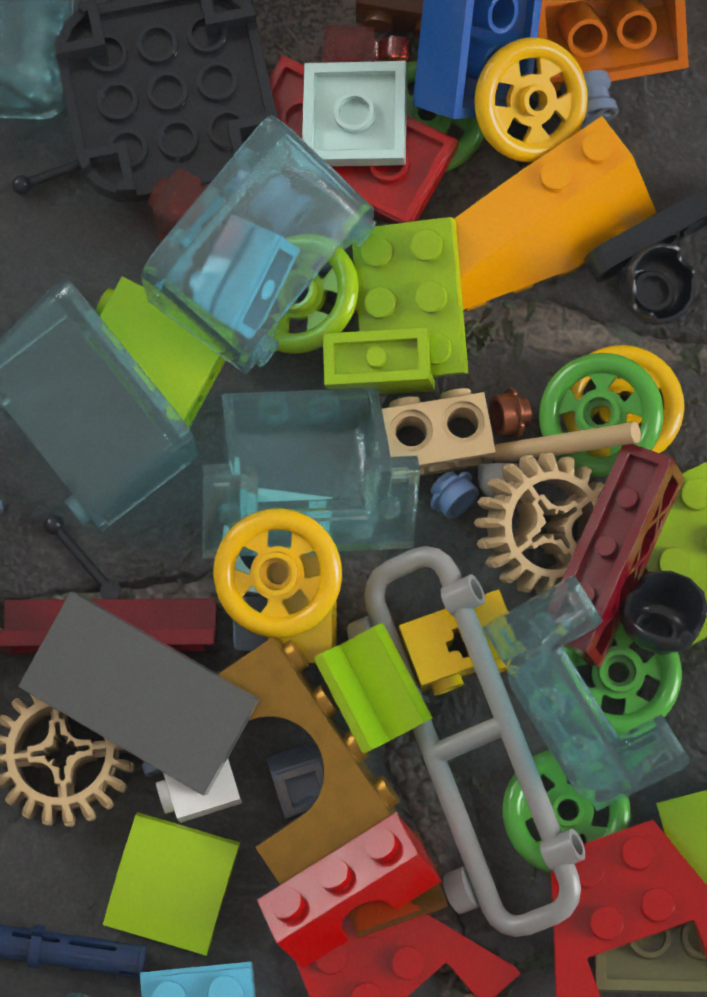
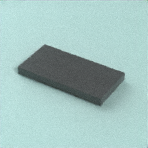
[18,591,260,796]

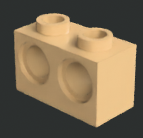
[380,388,496,481]

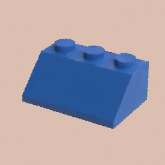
[413,0,542,119]

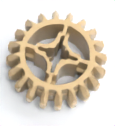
[474,453,604,596]
[0,694,135,827]

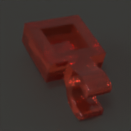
[322,25,409,63]

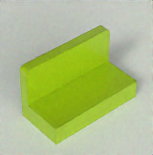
[323,327,435,397]
[314,623,433,754]

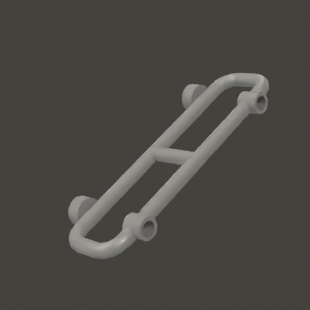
[347,546,585,937]

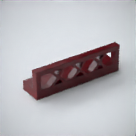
[538,444,685,668]
[0,598,217,655]

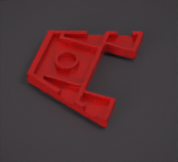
[550,820,707,997]
[295,900,521,997]

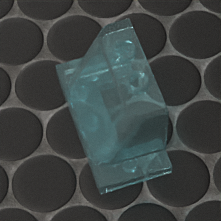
[202,388,420,558]
[482,575,691,811]

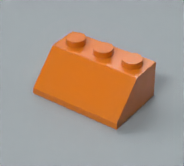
[534,0,689,91]

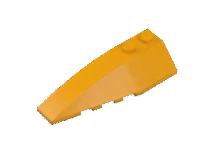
[355,116,657,314]

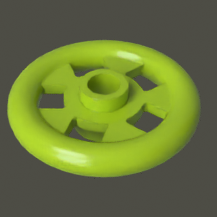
[257,234,359,354]

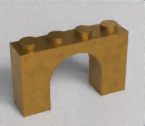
[218,637,400,885]

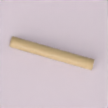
[494,422,641,463]

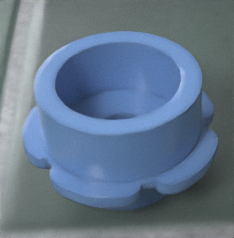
[430,471,479,519]

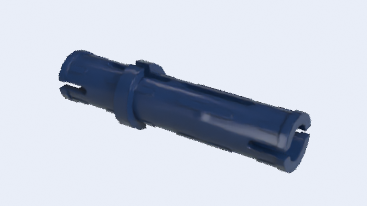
[0,924,147,980]

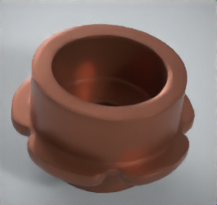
[489,388,532,438]

